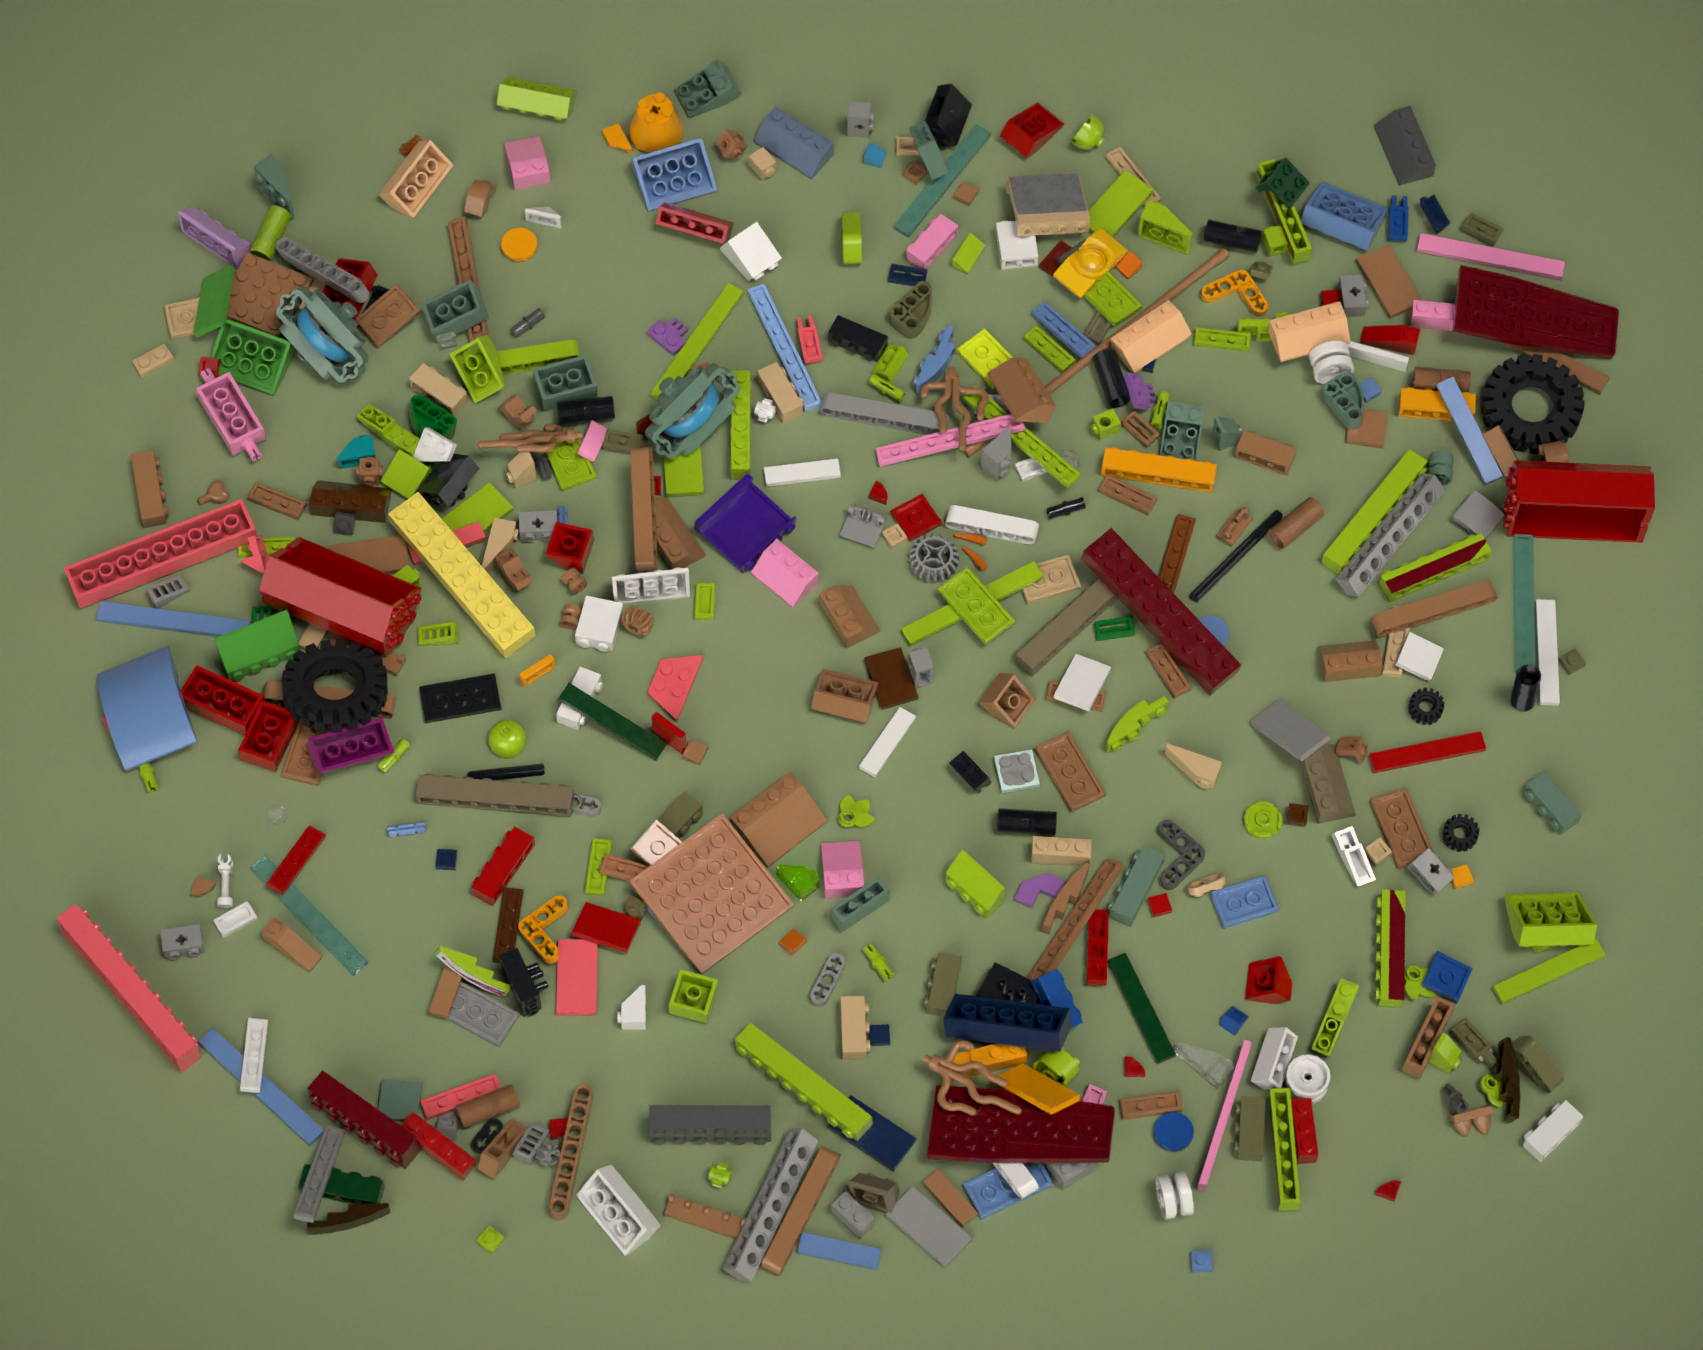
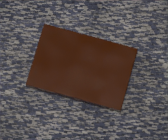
[864,647,918,710]

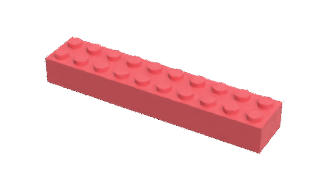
[63,499,257,609]
[56,904,201,1073]

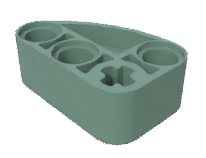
[1323,372,1364,430]

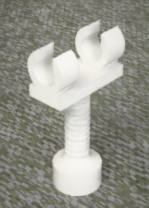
[217,854,234,908]

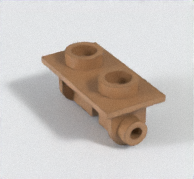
[1216,507,1253,545]

